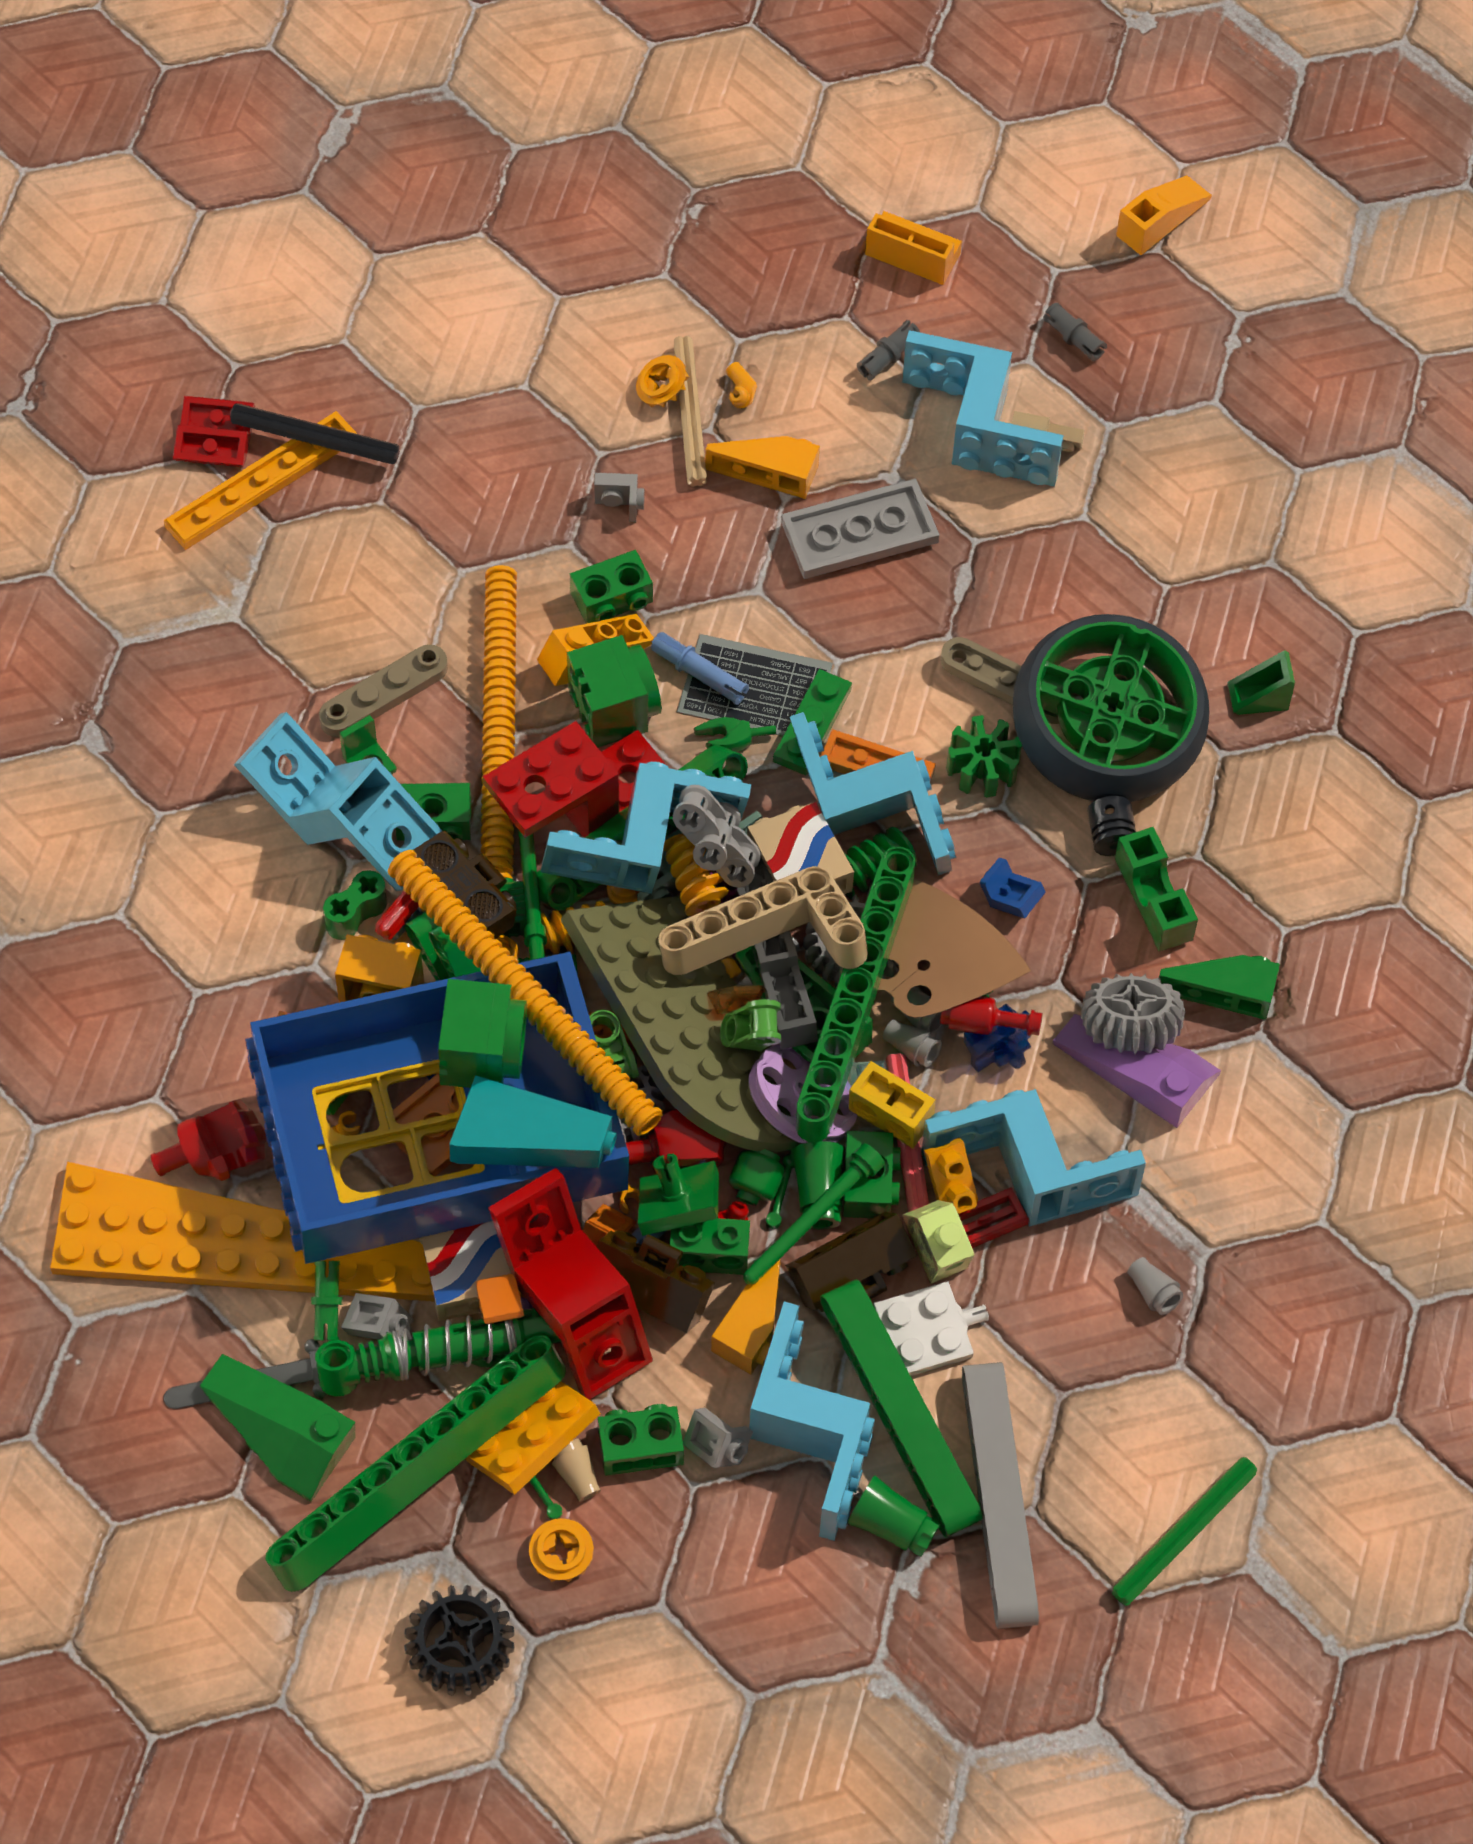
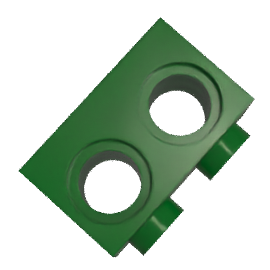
[569,549,653,624]
[670,1218,750,1275]
[598,1404,684,1476]

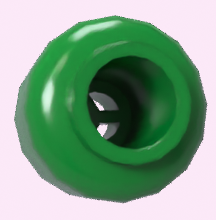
[728,1149,785,1206]

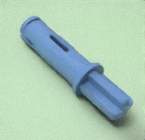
[651,632,749,705]

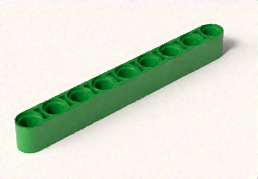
[796,847,915,1143]
[265,1335,566,1592]

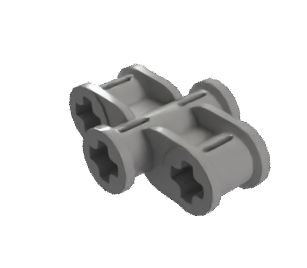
[673,785,761,888]

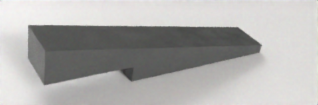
[730,853,818,1050]

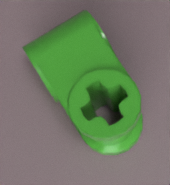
[720,999,782,1051]
[589,1010,639,1079]

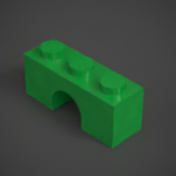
[1115,826,1198,952]

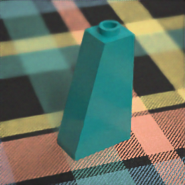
[449,1076,617,1168]

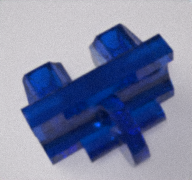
[963,1004,1032,1072]

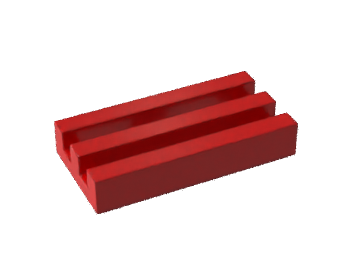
[958,1187,1029,1248]

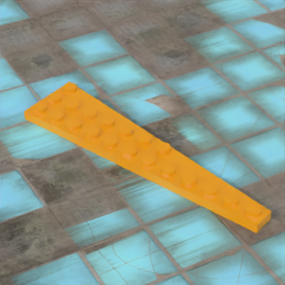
[50,1161,522,1302]

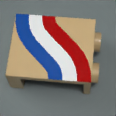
[747,801,854,894]
[420,1221,511,1321]

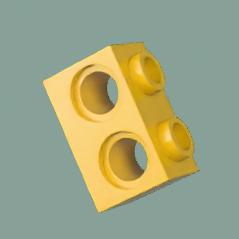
[849,1061,936,1148]

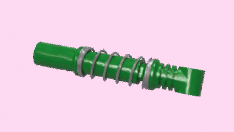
[315,1308,562,1396]

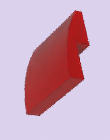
[173,396,255,467]

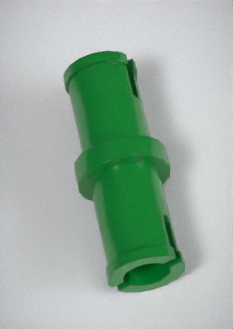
[311,1261,343,1341]

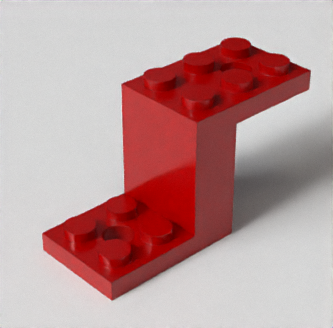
[482,721,669,838]
[488,1168,653,1400]

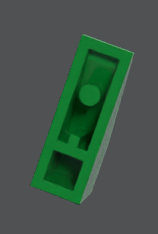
[1159,955,1280,1020]

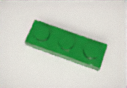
[773,669,852,776]

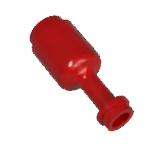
[940,996,1043,1036]

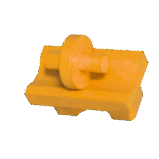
[924,1137,978,1214]

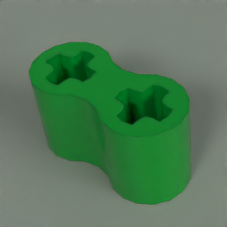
[323,870,387,940]

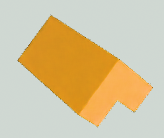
[865,211,962,285]

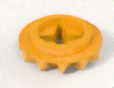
[636,355,689,408]
[529,1518,594,1582]

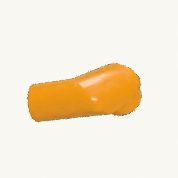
[725,362,757,409]

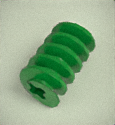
[844,827,917,900]

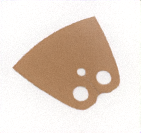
[865,879,1031,1018]

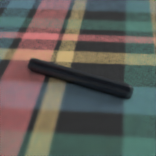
[230,403,400,465]

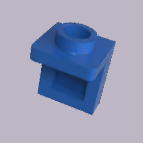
[980,858,1046,919]

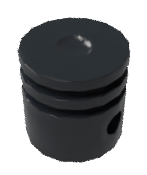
[1087,796,1136,856]

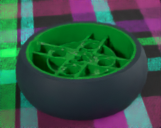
[1013,614,1210,802]

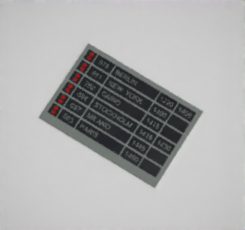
[677,634,833,736]

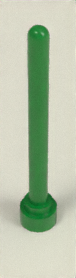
[743,1143,885,1285]

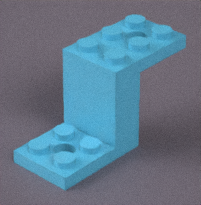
[902,330,1064,487]
[234,712,442,891]
[790,712,956,876]
[541,762,751,894]
[921,1089,1146,1227]
[749,1301,875,1541]

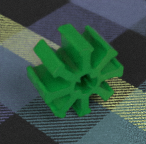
[946,715,1022,798]

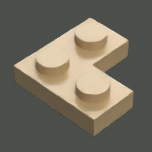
[1012,411,1084,452]

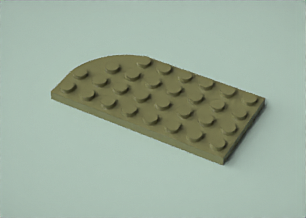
[561,896,802,1152]

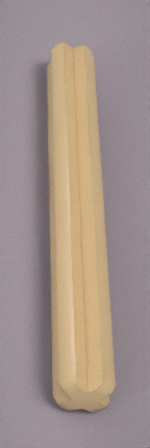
[674,336,707,487]

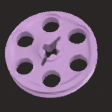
[749,1044,857,1144]

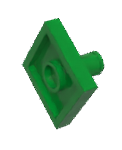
[638,1154,719,1236]

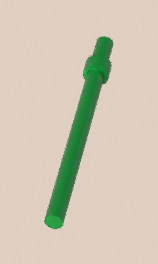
[518,829,547,960]

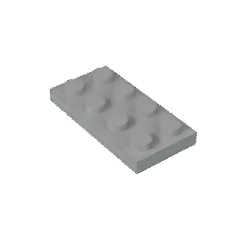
[781,478,940,579]

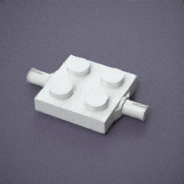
[874,1281,989,1376]

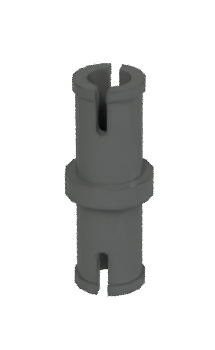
[1043,303,1107,361]
[857,320,920,380]

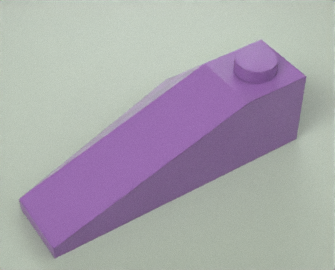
[1052,1014,1221,1128]

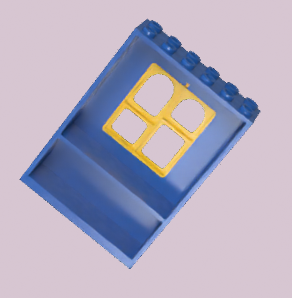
[245,952,629,1264]

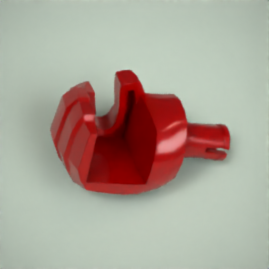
[151,1099,267,1181]
[626,1108,726,1174]

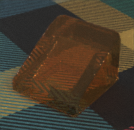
[708,985,765,1014]

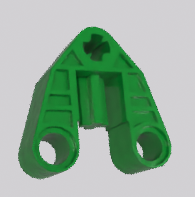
[405,912,481,981]

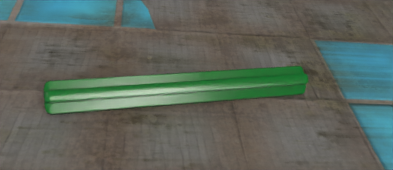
[1112,1457,1257,1606]

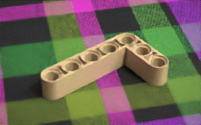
[658,866,868,975]

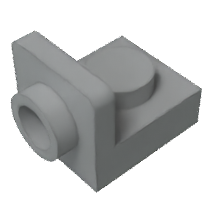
[594,473,645,522]
[341,1293,411,1339]
[683,1408,753,1468]

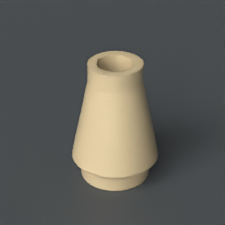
[552,1438,601,1502]

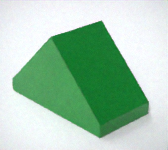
[1227,650,1295,715]

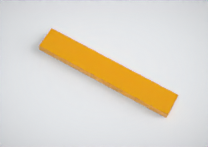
[164,411,357,550]

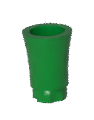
[791,1141,845,1230]
[847,1475,941,1557]

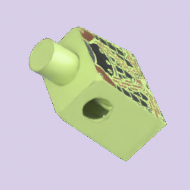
[902,1200,974,1284]

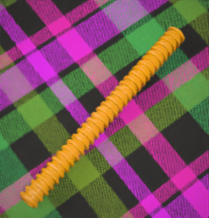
[481,565,517,879]
[388,850,662,1136]

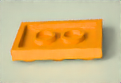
[465,1381,601,1495]

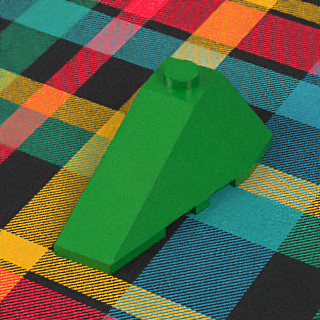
[200,1354,356,1502]

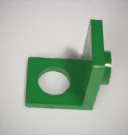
[339,715,397,774]

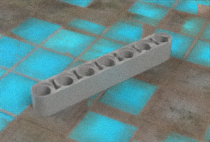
[962,1362,1039,1629]

